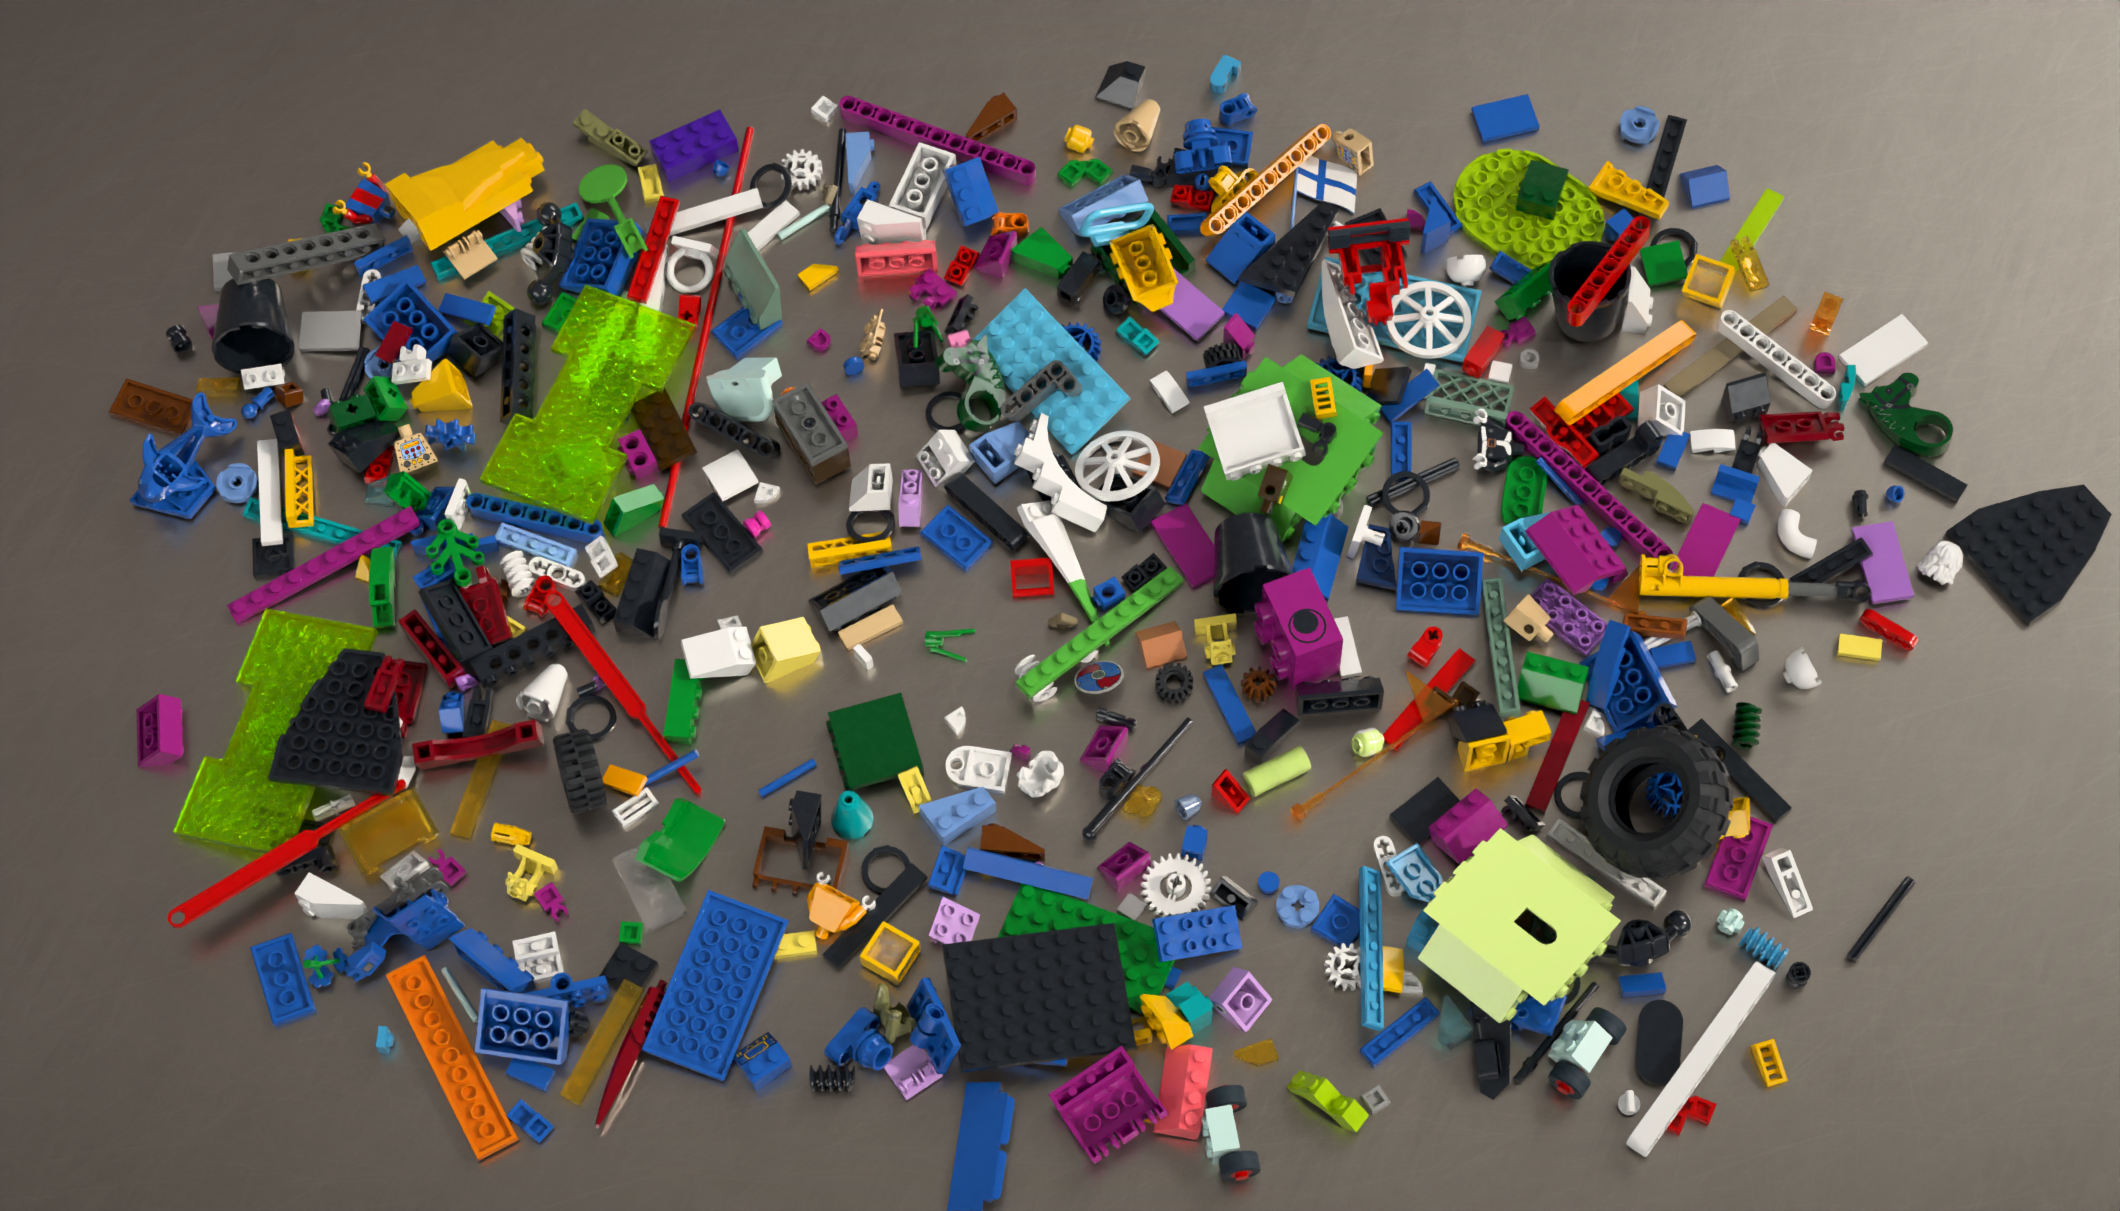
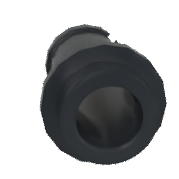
[1852,490,1869,518]

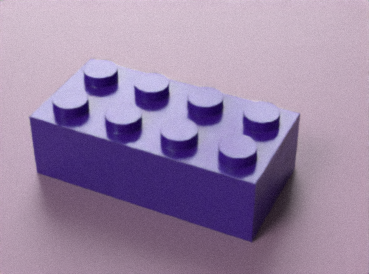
[649,109,739,183]

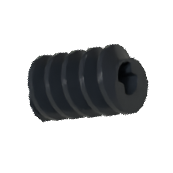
[809,1065,855,1093]

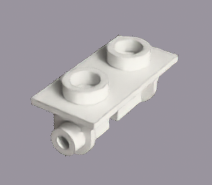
[241,364,285,390]

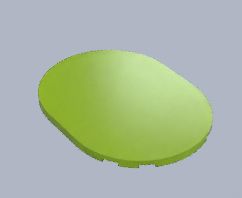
[1453,148,1605,270]

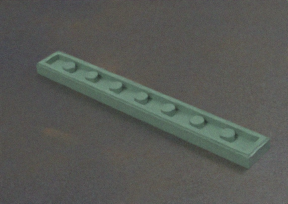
[1481,577,1521,718]

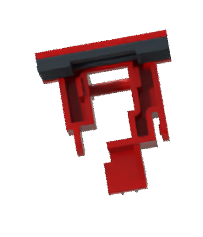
[1328,218,1410,327]

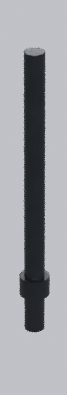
[828,128,847,233]
[1513,982,1599,1084]

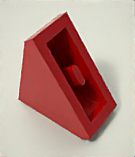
[1211,769,1250,814]

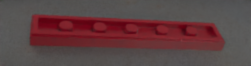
[1525,700,1590,814]

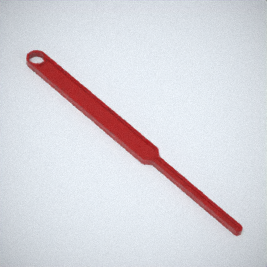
[545,590,702,795]
[168,779,406,929]

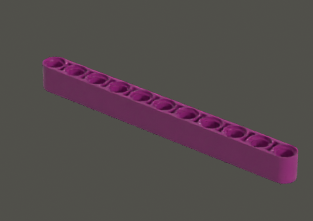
[839,96,1036,186]
[1505,411,1673,569]

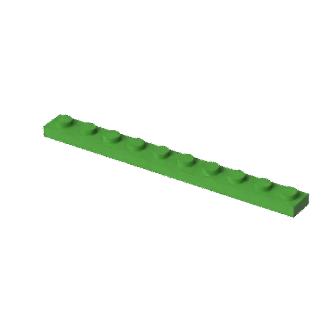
[1016,566,1184,699]

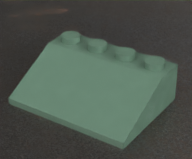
[723,228,782,330]

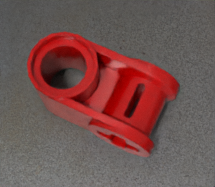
[678,294,701,334]
[523,575,557,618]
[1407,626,1443,668]

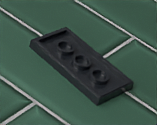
[681,492,763,575]
[418,579,493,662]

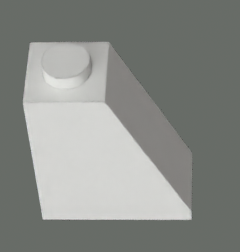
[1757,443,1812,507]

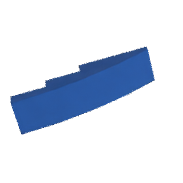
[411,533,500,557]
[1586,619,1631,710]

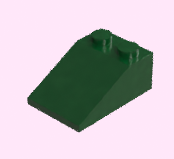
[1515,160,1569,220]

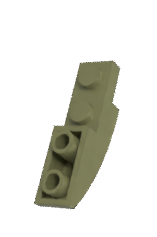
[573,109,648,166]
[1619,467,1694,524]

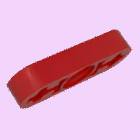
[1860,609,1918,651]

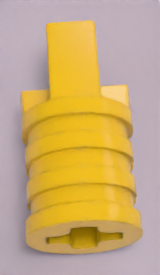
[491,822,532,845]

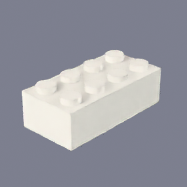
[889,142,956,230]

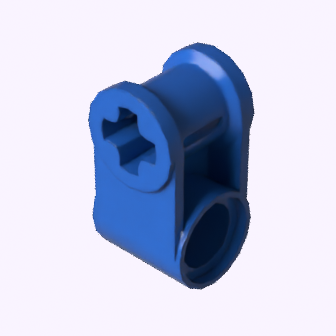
[1219,93,1258,126]
[681,544,704,586]

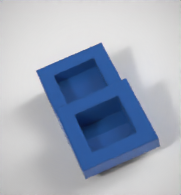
[506,1099,554,1143]

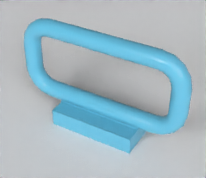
[1080,202,1154,247]

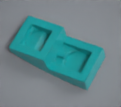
[1115,317,1160,356]
[1838,365,1856,411]

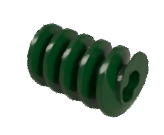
[1732,702,1762,750]

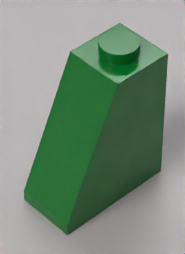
[1011,227,1073,279]
[603,484,664,538]

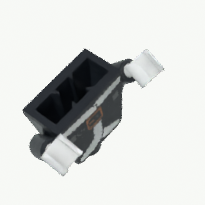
[1473,409,1524,473]

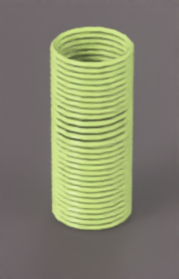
[1243,746,1311,797]

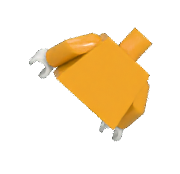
[807,872,876,939]

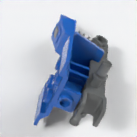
[345,867,465,982]

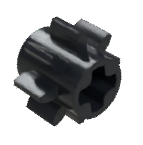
[569,1010,590,1038]

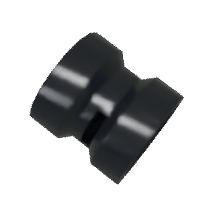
[166,325,192,353]
[1786,962,1811,989]

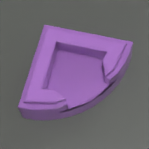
[455,674,480,693]

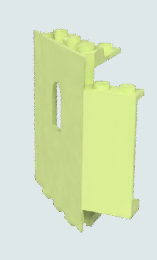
[1418,828,1621,1023]

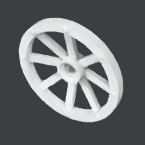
[1386,281,1471,359]
[1075,431,1160,501]

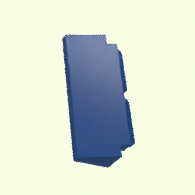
[947,1082,1015,1211]

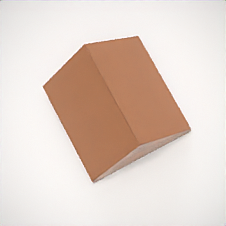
[1135,621,1187,670]

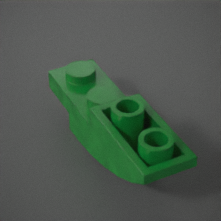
[369,546,396,629]

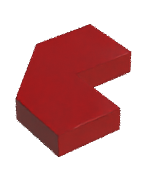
[1665,1096,1717,1136]

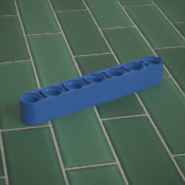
[466,493,605,544]

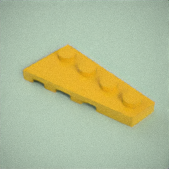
[1589,161,1669,220]

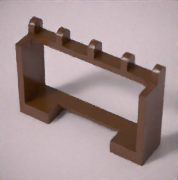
[752,826,850,896]

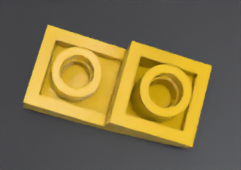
[1382,945,1404,993]

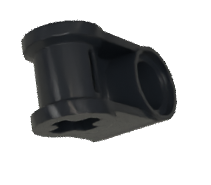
[1099,758,1136,800]

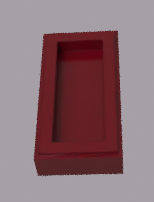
[375,321,413,365]

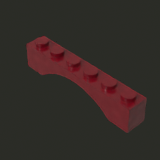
[412,719,544,770]

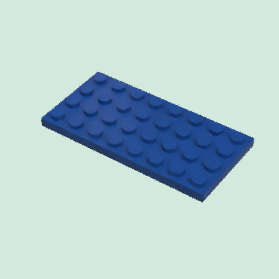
[642,890,789,1082]

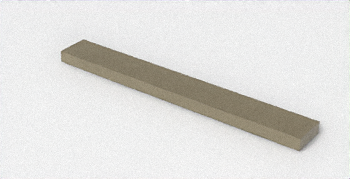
[1663,295,1798,398]

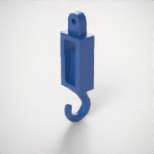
[833,181,881,245]

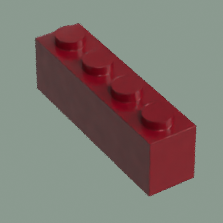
[398,609,466,690]

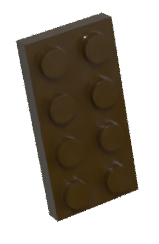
[629,387,698,471]

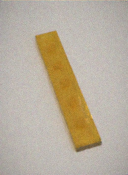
[450,720,511,841]
[560,979,644,1105]

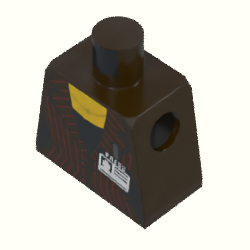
[1258,464,1293,515]

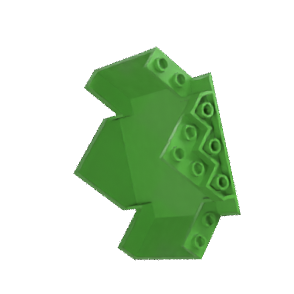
[1198,354,1384,543]

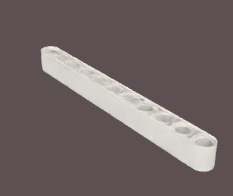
[1626,961,1776,1157]

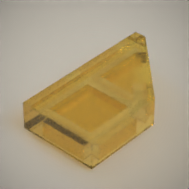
[1233,1038,1279,1067]

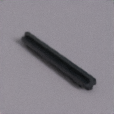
[327,346,370,436]
[1366,458,1460,507]
[1847,876,1916,962]

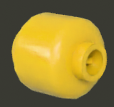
[1064,124,1094,153]

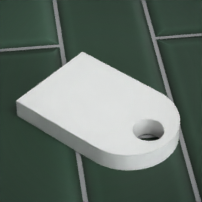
[945,746,1012,794]

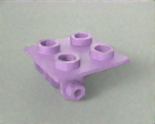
[928,897,980,944]
[884,1045,943,1101]

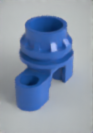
[1173,119,1232,174]
[824,1007,893,1070]

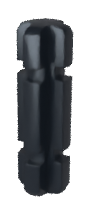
[1096,708,1137,731]

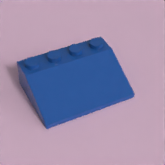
[559,218,646,302]
[363,278,458,361]
[1396,546,1484,615]
[1579,631,1678,733]
[475,988,569,1065]

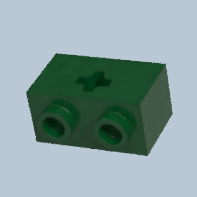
[327,394,376,434]

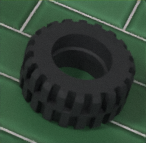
[553,729,607,814]

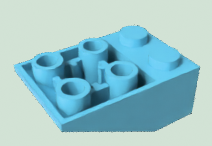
[1499,512,1550,571]

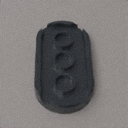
[1635,1000,1683,1086]

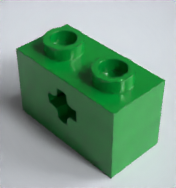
[363,376,408,421]

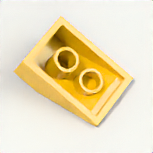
[1458,733,1511,772]

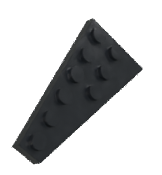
[1239,203,1339,297]

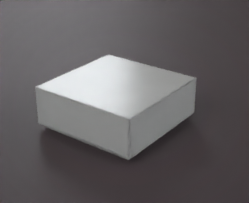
[1117,893,1147,921]
[1360,1084,1391,1116]

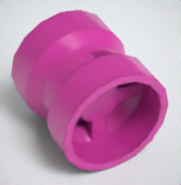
[743,510,771,538]

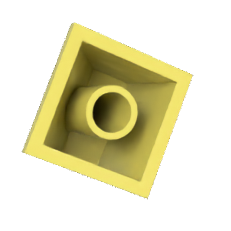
[751,617,821,684]

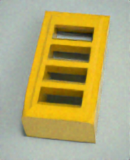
[1310,377,1337,419]
[1750,1038,1788,1087]

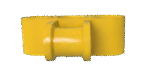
[1209,165,1258,215]

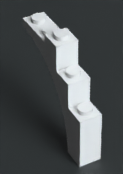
[1014,413,1107,532]

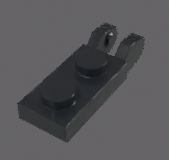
[1732,426,1763,474]
[462,686,494,738]

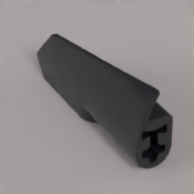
[1470,1000,1511,1100]

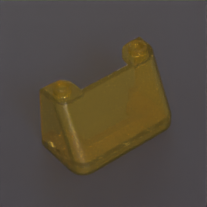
[337,787,439,875]

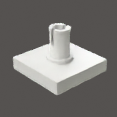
[1346,505,1385,559]

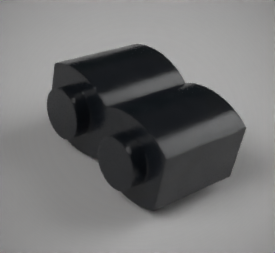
[1588,416,1632,457]

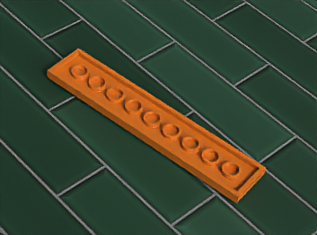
[386,955,519,1161]

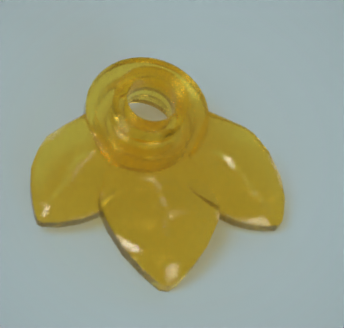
[1122,785,1162,819]

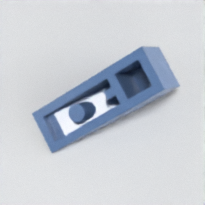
[846,131,875,194]

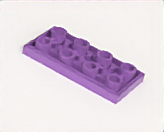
[1160,268,1225,342]
[1851,521,1914,605]
[1530,577,1608,659]

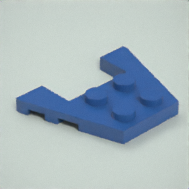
[129,459,216,519]

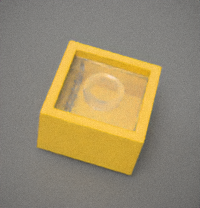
[1682,254,1736,309]
[860,921,921,986]

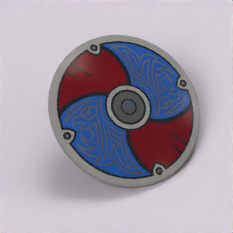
[1074,661,1124,694]

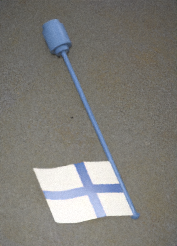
[1275,155,1357,304]

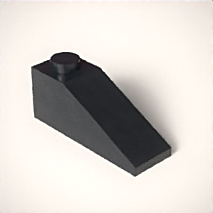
[1244,708,1300,765]

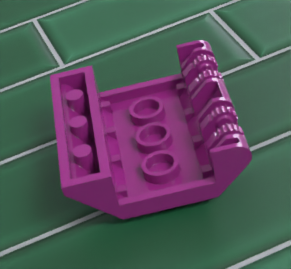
[1525,505,1628,595]
[1048,1046,1169,1164]

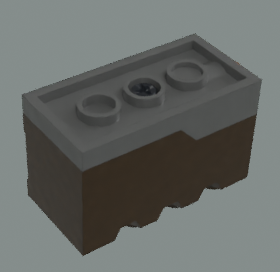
[772,382,851,485]

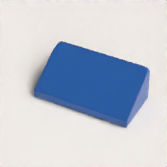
[1618,972,1667,998]

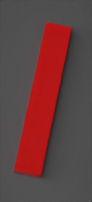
[627,196,680,304]
[1383,648,1476,752]

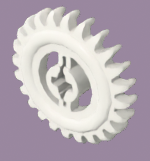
[1140,853,1211,917]

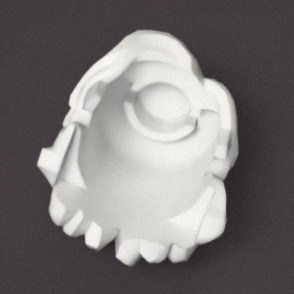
[1917,541,1963,585]
[1017,750,1064,797]

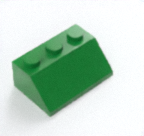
[1494,260,1552,321]
[1517,651,1589,715]

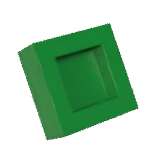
[619,921,644,946]

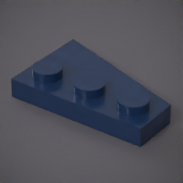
[1356,524,1397,591]

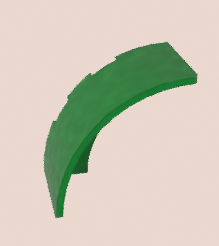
[635,798,725,882]

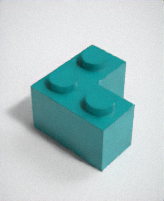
[1166,981,1213,1034]

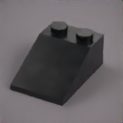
[894,330,940,387]
[328,419,401,473]
[1093,474,1165,533]
[1447,700,1507,743]
[789,790,822,870]

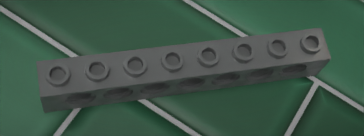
[227,223,386,285]

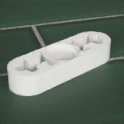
[356,269,382,324]
[529,557,586,592]
[1373,836,1405,897]

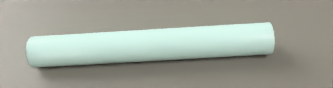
[777,203,830,240]
[440,967,479,1023]

